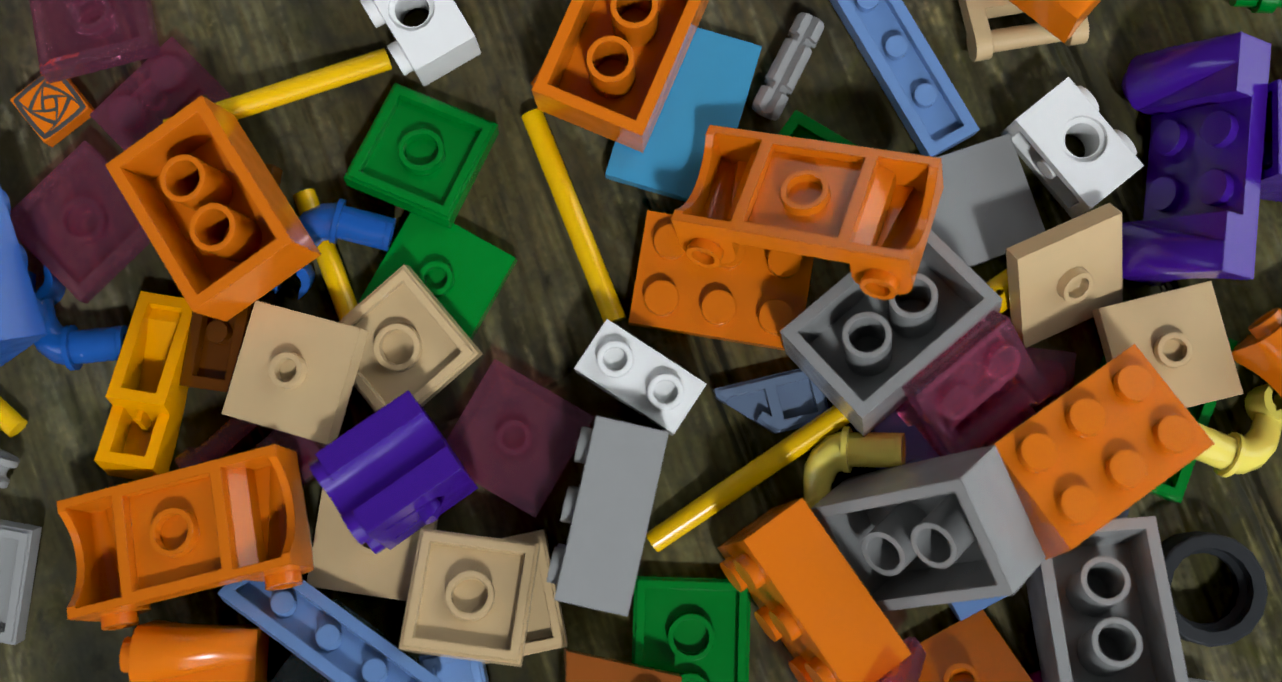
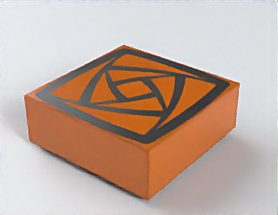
[10,65,97,147]

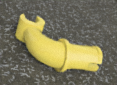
[1195,384,1282,478]
[803,426,906,511]

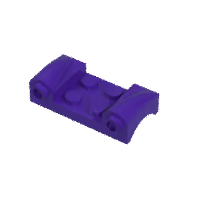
[1122,32,1271,286]

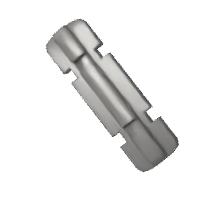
[752,12,824,121]

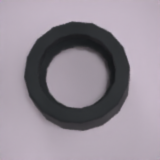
[1161,531,1268,647]

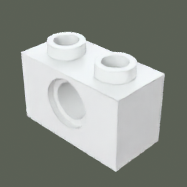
[360,0,482,87]
[1000,77,1144,219]
[574,319,706,436]

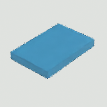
[605,28,762,202]

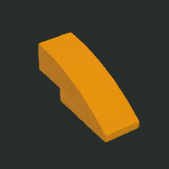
[94,291,192,480]

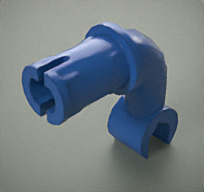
[273,198,396,299]
[27,265,128,371]

